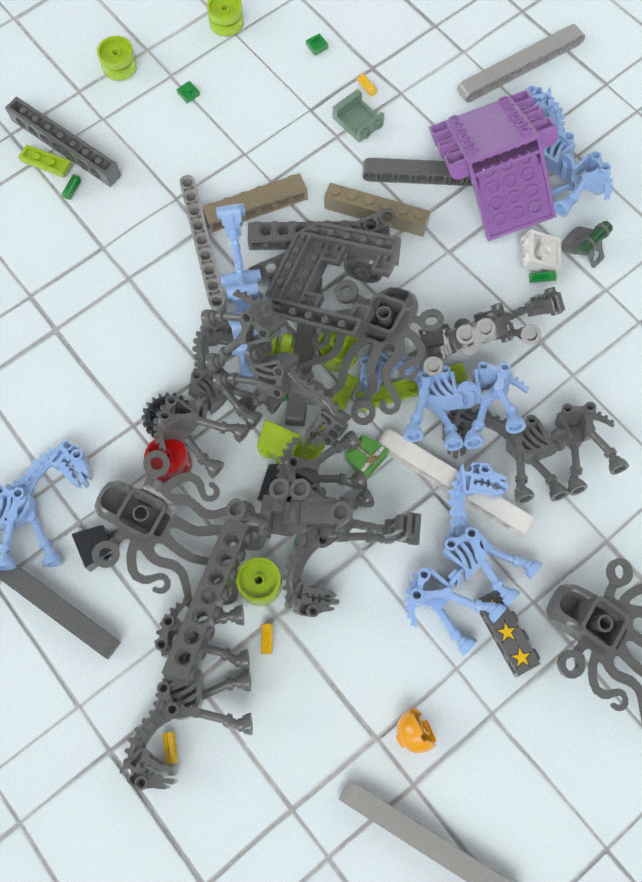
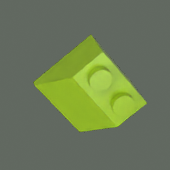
[257,420,302,464]

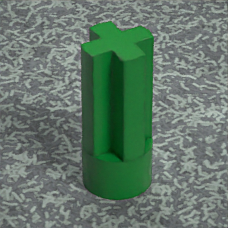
[62,174,81,200]
[529,270,557,283]

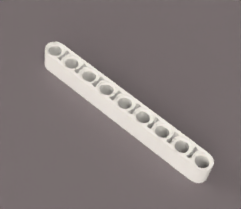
[377,428,534,537]

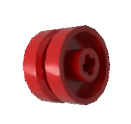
[144,438,193,484]

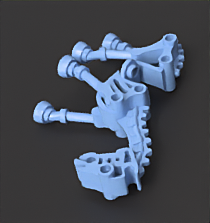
[527,85,613,217]
[216,203,261,377]
[360,352,529,451]
[0,439,92,571]
[404,462,543,656]

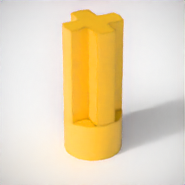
[357,73,378,97]
[261,624,273,654]
[162,732,178,765]

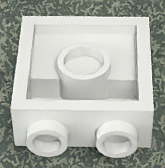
[520,229,562,273]

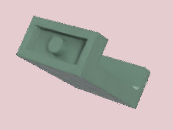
[333,89,384,142]

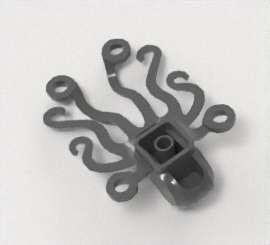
[296,280,444,425]
[92,450,266,608]
[546,558,642,724]

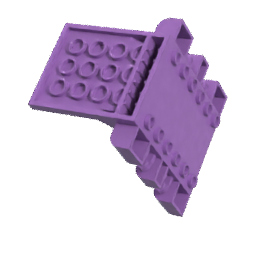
[428,90,558,241]

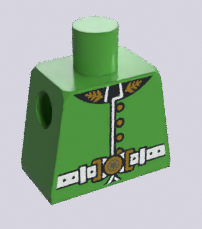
[345,435,389,480]

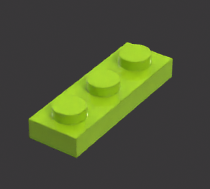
[18,144,72,178]

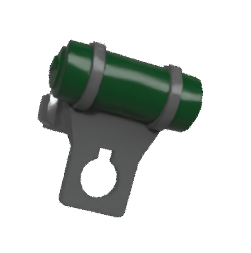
[562,221,613,268]

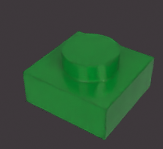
[306,33,328,55]
[176,81,200,104]

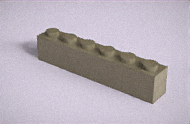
[202,173,308,233]
[324,183,430,237]

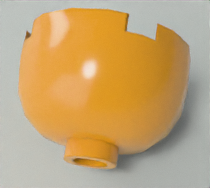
[396,707,437,753]

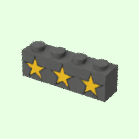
[479,590,540,677]

